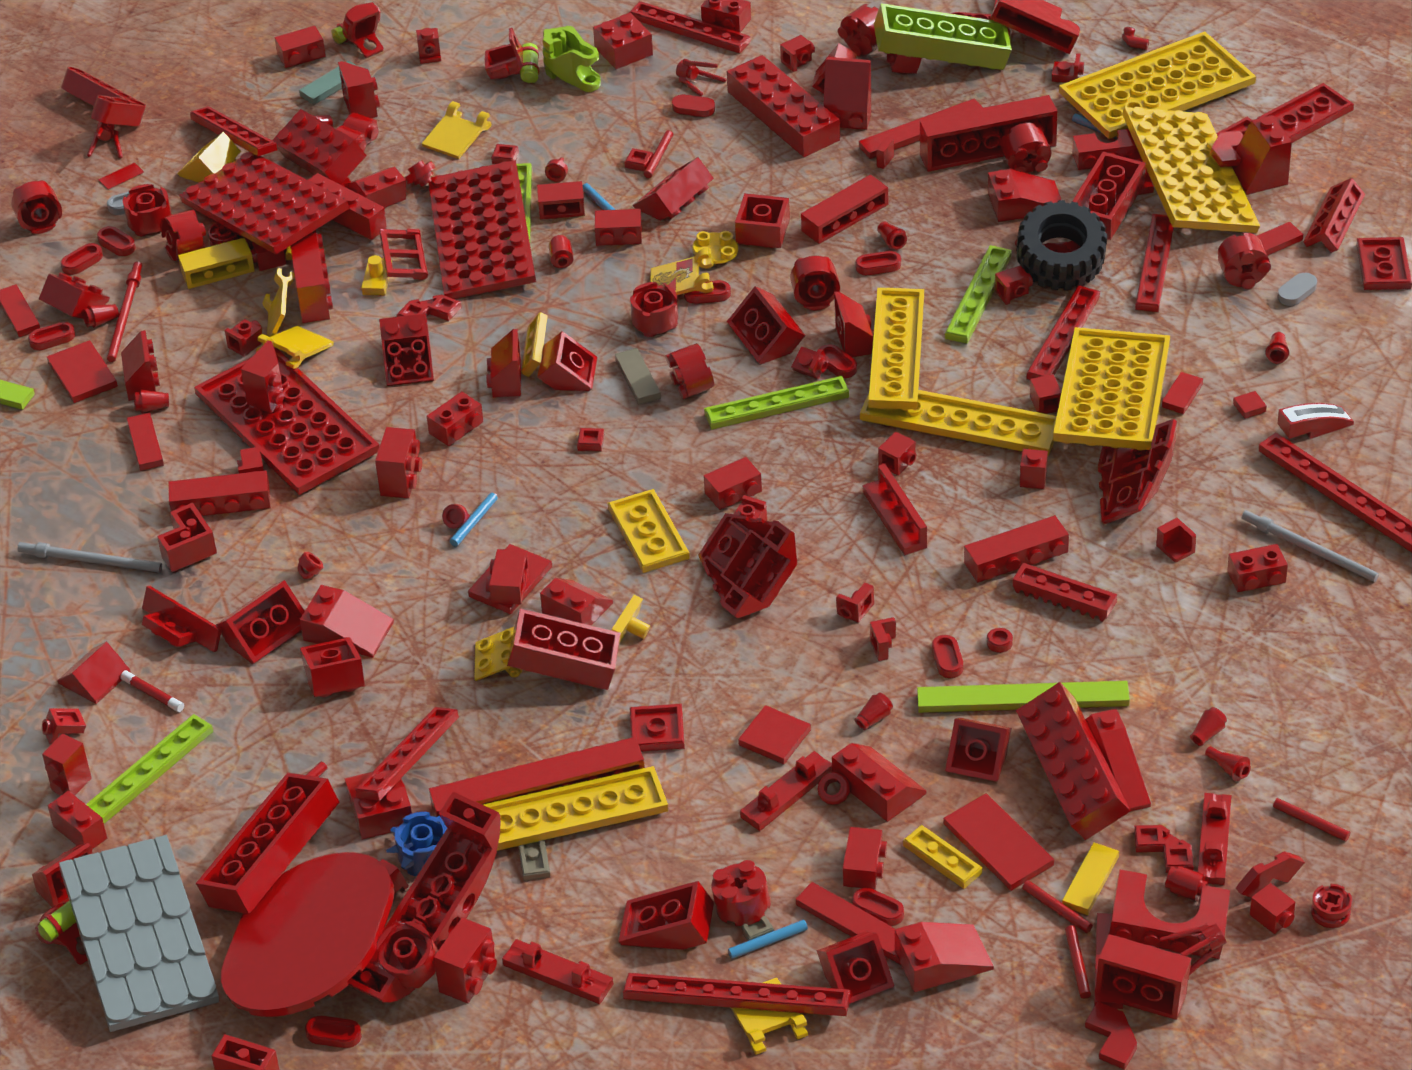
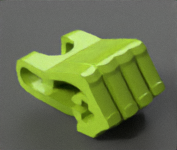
[542,26,601,92]

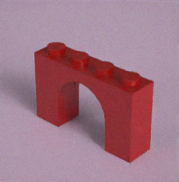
[1109,869,1230,959]

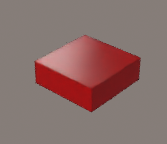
[876,137,894,169]
[491,144,519,164]
[624,148,653,171]
[1233,391,1267,419]
[577,428,605,451]

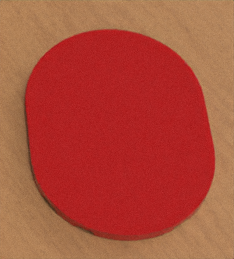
[221,852,394,1017]

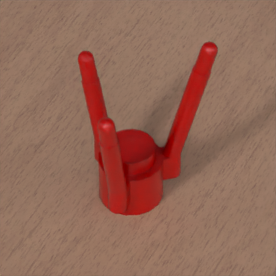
[676,59,727,96]
[87,122,123,158]
[1159,923,1227,976]

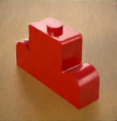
[990,0,1080,54]

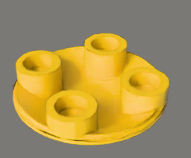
[692,231,738,264]

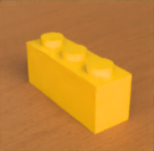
[178,238,255,289]

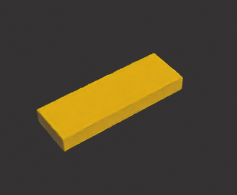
[521,312,547,377]
[903,825,982,889]
[1062,842,1119,915]

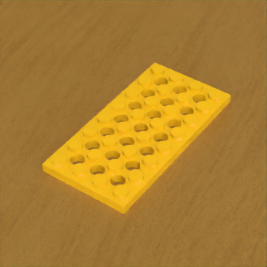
[1059,31,1256,139]
[1122,107,1260,233]
[1053,327,1170,451]

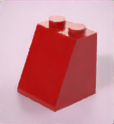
[1232,115,1292,195]

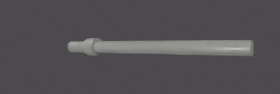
[1241,510,1379,582]
[17,542,162,573]

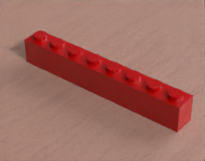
[429,737,645,817]

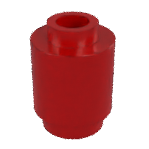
[548,235,574,268]
[1165,866,1208,901]

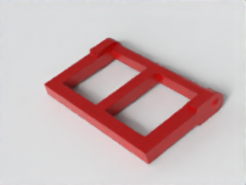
[379,229,428,280]

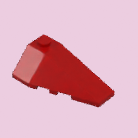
[1085,708,1151,811]

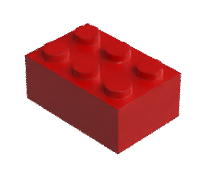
[1095,934,1191,1020]

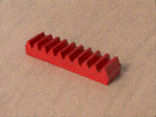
[1013,563,1117,622]

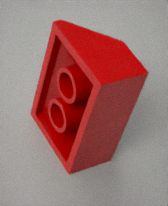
[633,157,714,221]
[727,286,806,364]
[216,580,305,664]
[832,743,926,822]

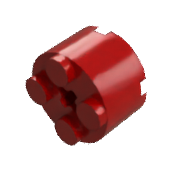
[838,4,879,56]
[1000,123,1052,173]
[11,180,62,234]
[123,184,172,237]
[160,210,206,261]
[1217,233,1271,289]
[790,256,840,310]
[630,282,678,337]
[665,343,715,400]
[711,860,771,926]
[377,921,438,989]

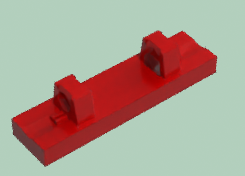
[740,751,832,831]
[1198,793,1232,885]
[502,939,614,1004]

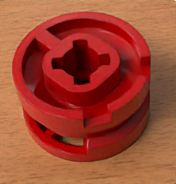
[208,222,241,247]
[1311,884,1352,928]

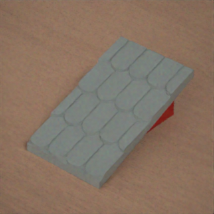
[59,835,219,1032]

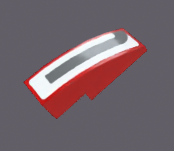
[1277,403,1354,439]

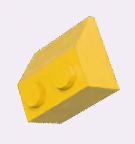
[177,132,242,183]

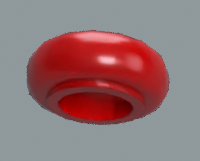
[817,772,850,805]

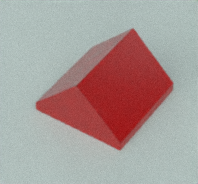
[57,641,131,704]

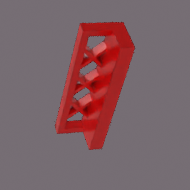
[1303,178,1365,253]
[862,464,927,556]

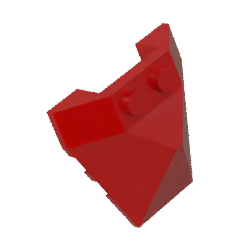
[1098,419,1177,524]
[698,513,797,618]

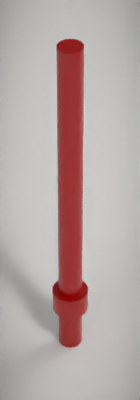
[107,261,143,362]

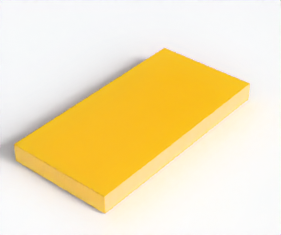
[607,489,690,573]

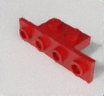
[142,586,222,652]

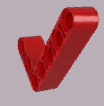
[61,67,146,126]

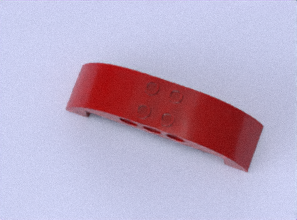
[347,791,501,1003]

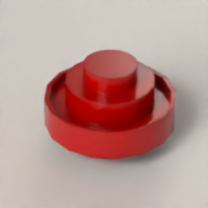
[404,160,436,187]

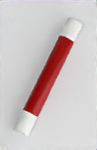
[121,671,184,712]

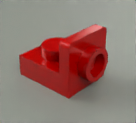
[1051,53,1084,83]
[791,346,828,379]
[836,582,874,623]
[870,617,896,661]
[42,708,86,744]

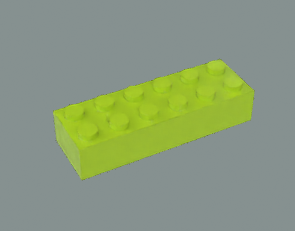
[874,3,1012,70]

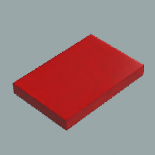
[1356,237,1412,290]
[46,340,118,403]
[468,544,552,614]

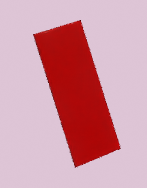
[98,162,144,189]

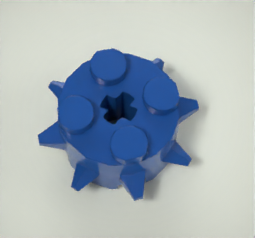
[386,812,447,876]

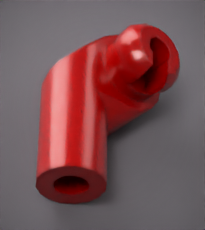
[1122,27,1149,50]

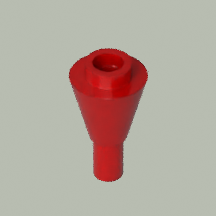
[1205,746,1251,781]

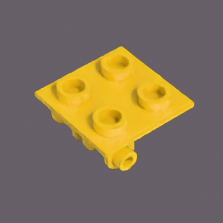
[474,627,522,681]

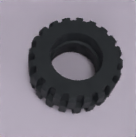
[1016,200,1107,291]

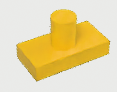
[361,255,392,296]
[611,595,650,644]

